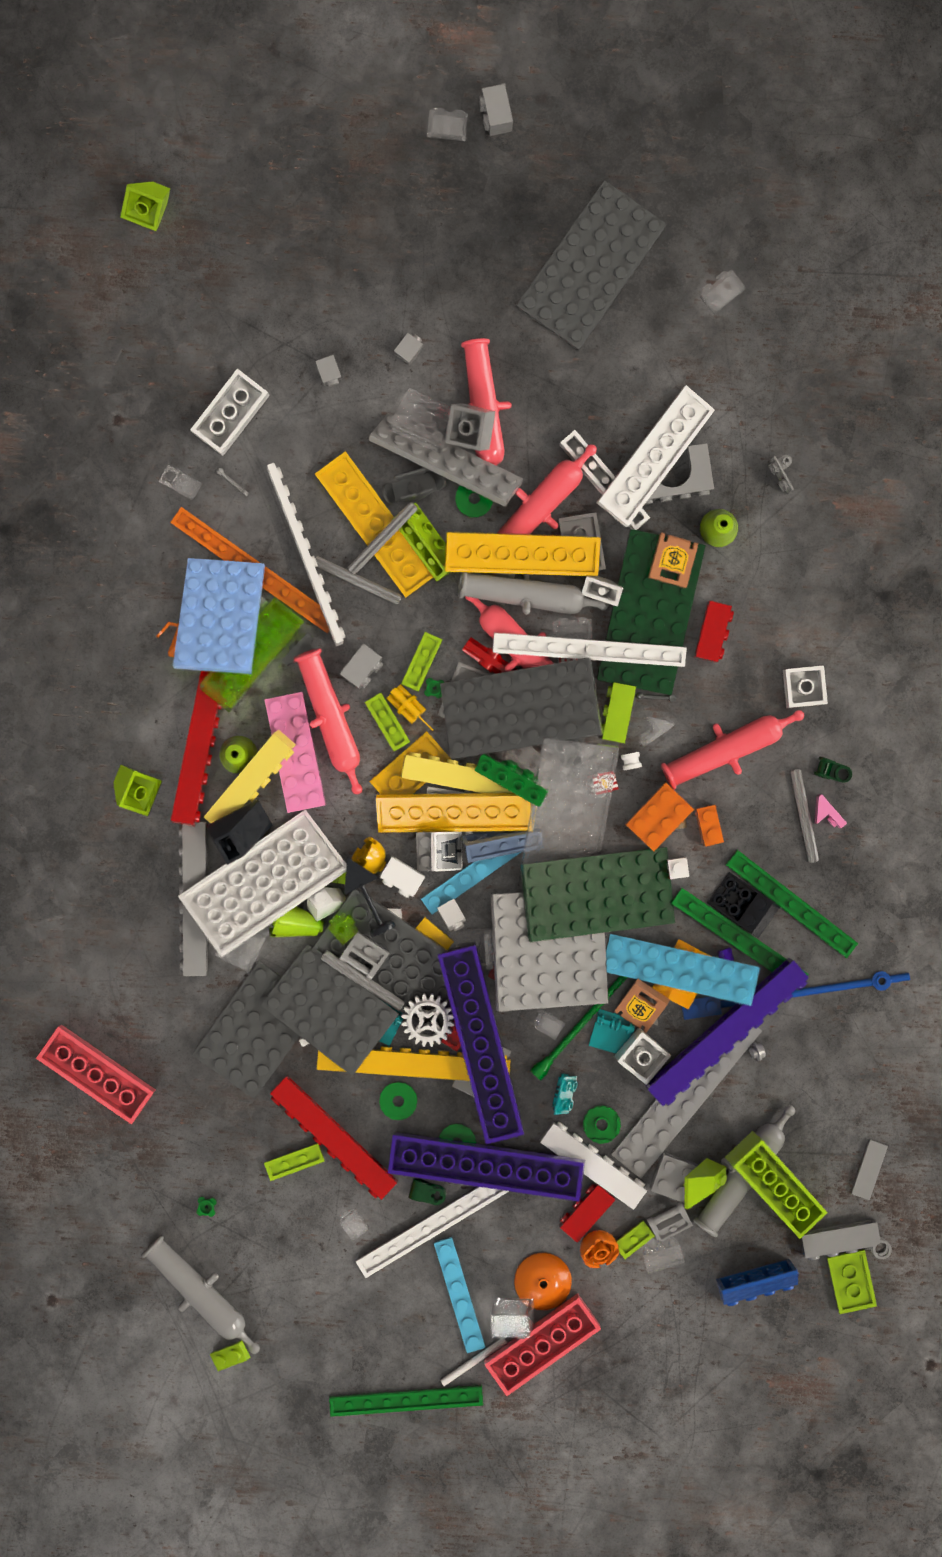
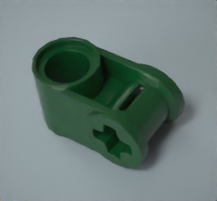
[813,756,853,783]
[408,1178,446,1205]

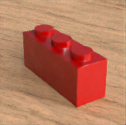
[694,601,734,663]
[559,1183,615,1243]

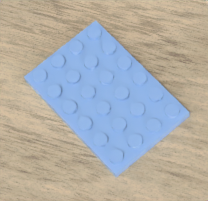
[173,558,265,674]

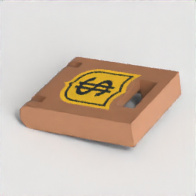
[648,533,698,588]
[614,979,670,1033]

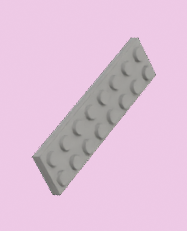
[369,413,523,506]

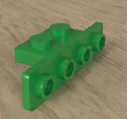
[475,754,548,807]

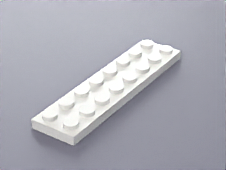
[596,385,715,527]

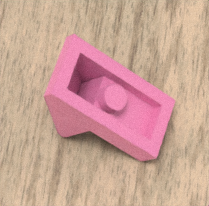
[814,794,847,828]

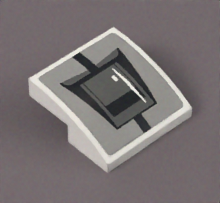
[431,832,462,871]

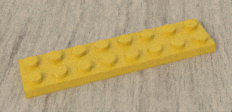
[315,451,434,598]
[445,532,601,576]
[376,793,532,833]

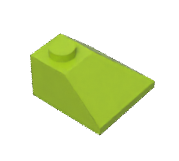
[120,182,171,231]
[113,765,162,816]
[684,1158,727,1209]

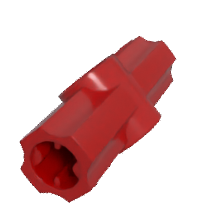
[462,637,518,674]

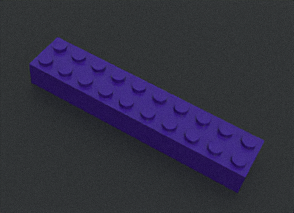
[438,944,524,1144]
[645,958,809,1106]
[388,1132,585,1201]

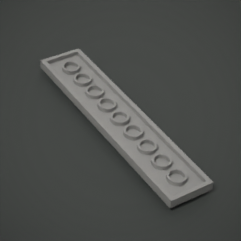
[611,1006,762,1179]

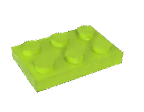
[827,1249,877,1314]

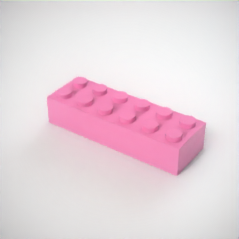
[264,692,326,813]

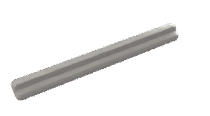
[348,502,417,574]
[315,556,402,604]
[790,769,819,863]
[321,950,405,1011]

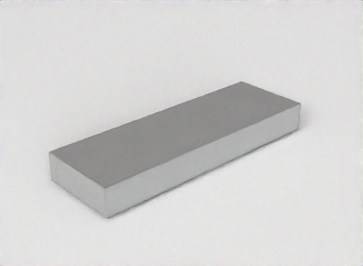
[851,1139,888,1200]

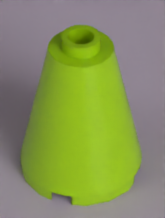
[700,509,738,547]
[219,735,258,774]
[269,906,324,937]

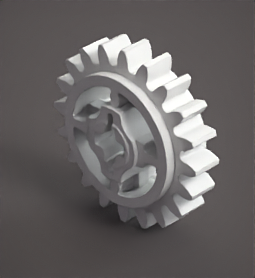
[401,993,454,1047]

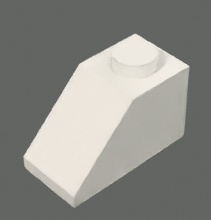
[582,576,623,606]
[307,887,347,922]

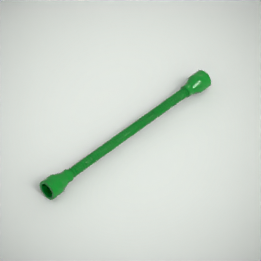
[530,976,627,1080]

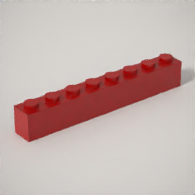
[171,670,227,827]
[270,1075,398,1200]

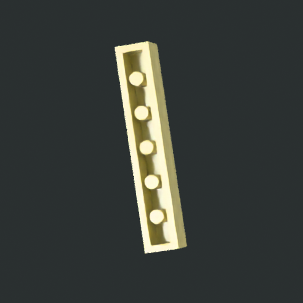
[204,730,296,823]
[400,752,513,793]

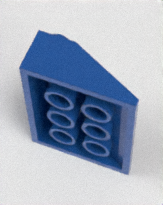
[716,1259,798,1306]

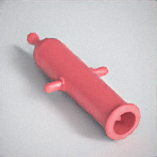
[461,338,512,466]
[497,444,597,534]
[465,596,554,672]
[294,648,362,795]
[661,710,804,790]

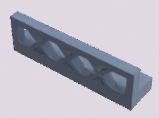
[462,821,543,863]

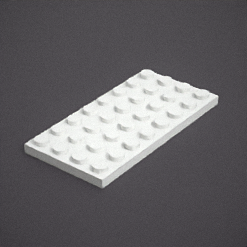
[178,810,346,958]

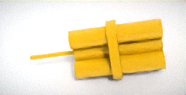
[386,684,434,731]

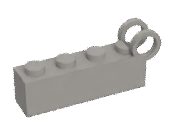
[800,1219,892,1260]

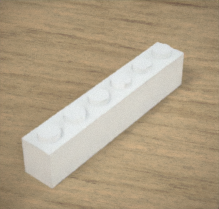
[560,430,650,530]
[540,1122,647,1210]

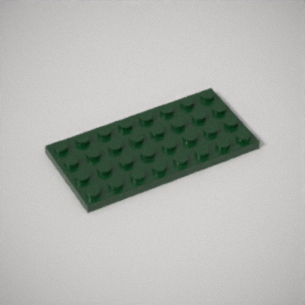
[596,529,706,695]
[521,847,675,942]

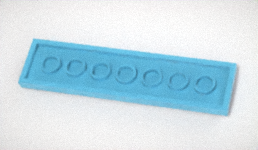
[606,934,760,1006]

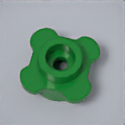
[424,678,444,698]
[196,1197,217,1217]

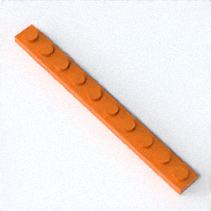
[170,507,337,634]

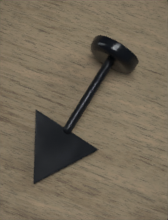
[344,857,396,937]

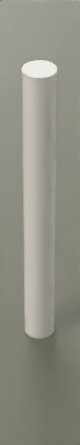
[440,1337,507,1386]

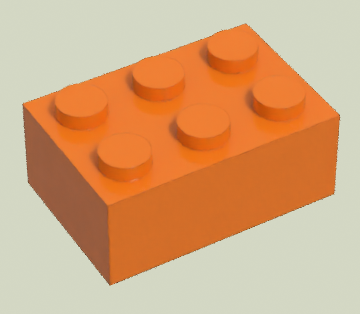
[625,782,694,851]

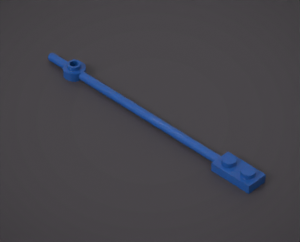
[682,971,910,1020]

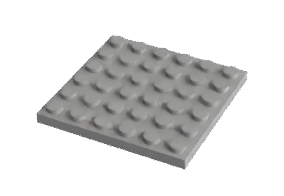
[491,892,608,1011]

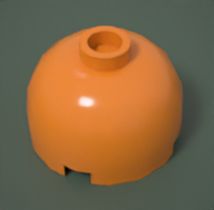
[580,1230,619,1268]

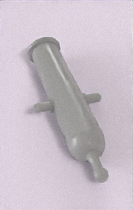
[458,572,609,615]
[693,1105,795,1237]
[141,1235,260,1354]

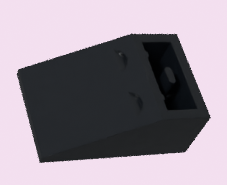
[207,799,273,865]
[708,872,780,938]

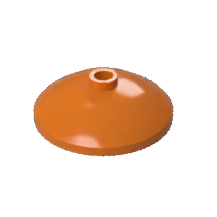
[514,1252,572,1310]

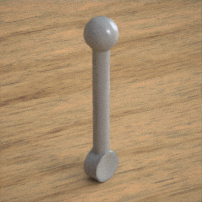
[216,468,249,496]

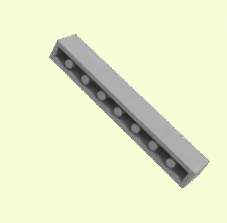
[179,822,208,976]

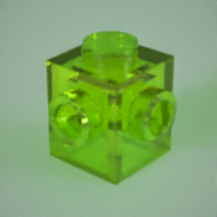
[328,913,359,945]

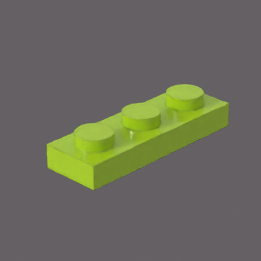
[401,632,442,692]
[365,693,410,752]
[264,1143,325,1181]

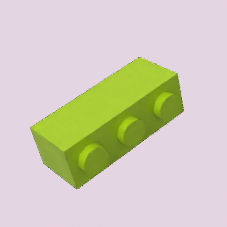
[601,682,636,744]

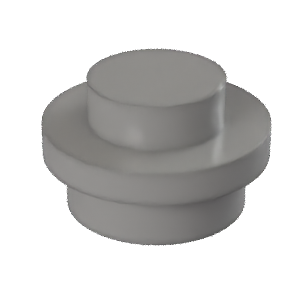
[749,1042,766,1062]

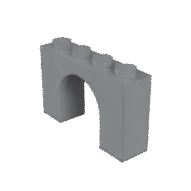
[630,443,714,505]

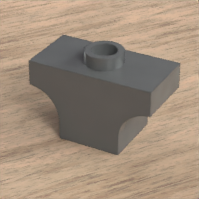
[282,632,314,666]

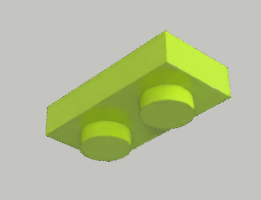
[616,1220,655,1259]
[210,1340,251,1371]

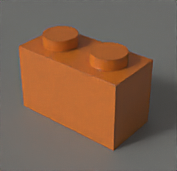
[695,805,724,847]

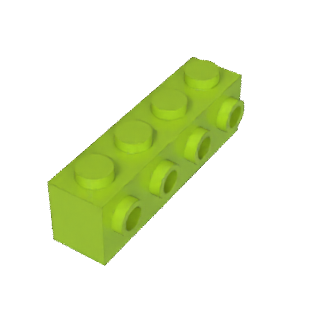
[392,502,451,581]

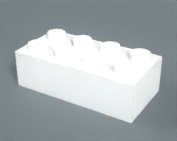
[190,369,270,456]

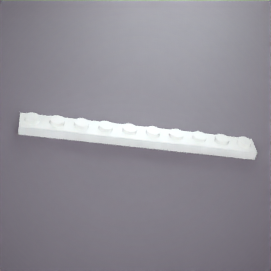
[267,463,345,646]
[492,633,686,667]
[356,1187,509,1278]

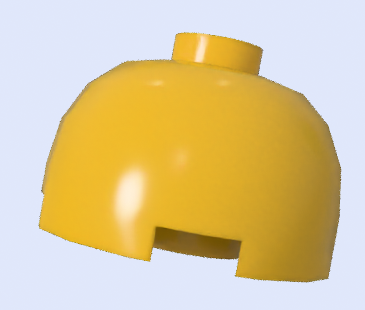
[351,837,386,874]

